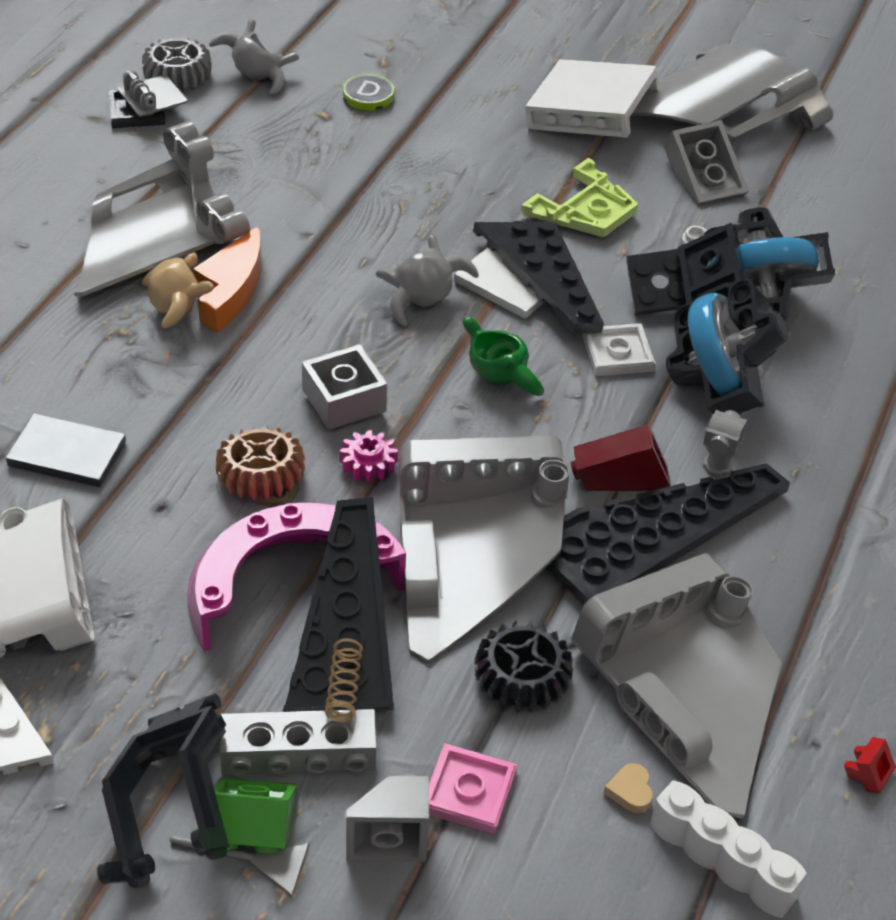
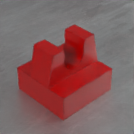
[844,737,896,793]

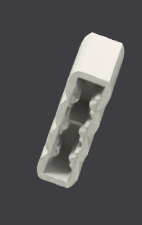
[650,781,807,918]

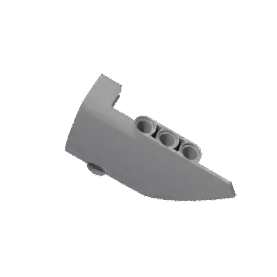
[398,435,570,663]
[571,553,782,819]

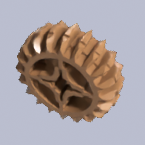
[215,426,305,501]

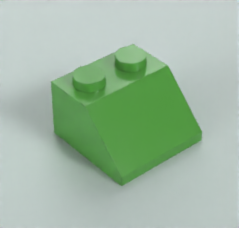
[213,777,297,853]

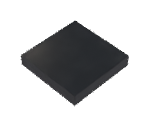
[108,90,165,129]

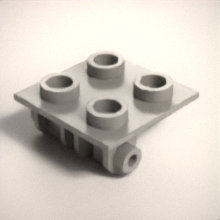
[117,71,188,117]

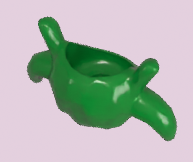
[463,317,544,396]

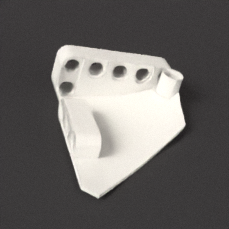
[0,498,94,658]

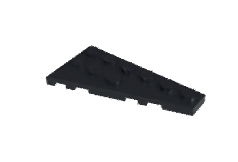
[473,221,604,333]
[282,497,394,712]

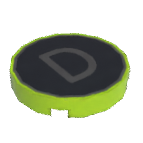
[343,74,395,111]

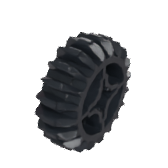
[474,620,574,713]

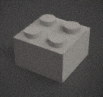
[302,344,387,430]

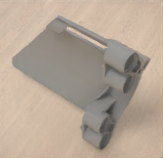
[631,43,833,139]
[74,121,250,297]

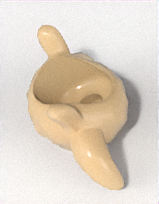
[142,253,214,328]

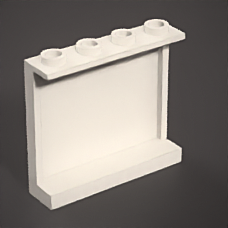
[525,59,658,138]

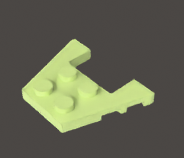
[521,158,638,238]

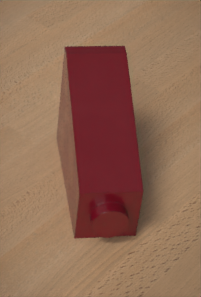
[571,424,671,491]

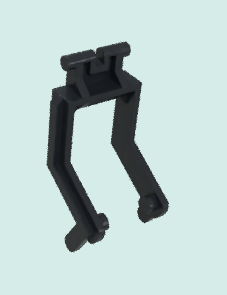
[97,693,229,888]

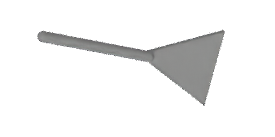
[169,836,309,897]

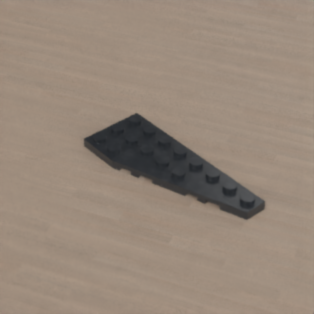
[546,463,790,605]

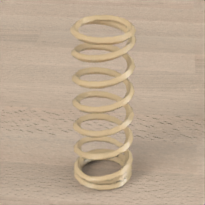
[325,638,363,722]

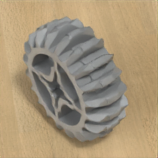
[142,36,212,91]

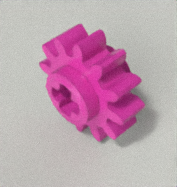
[340,430,398,483]

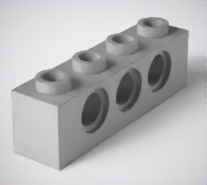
[219,709,376,776]

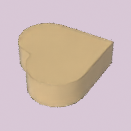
[604,763,653,814]

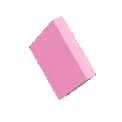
[429,743,518,835]

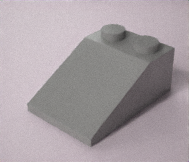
[664,120,749,205]

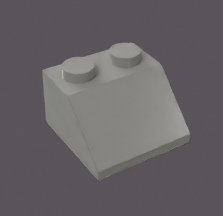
[346,774,429,862]

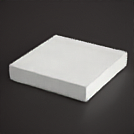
[582,323,656,376]

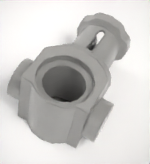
[703,410,747,477]

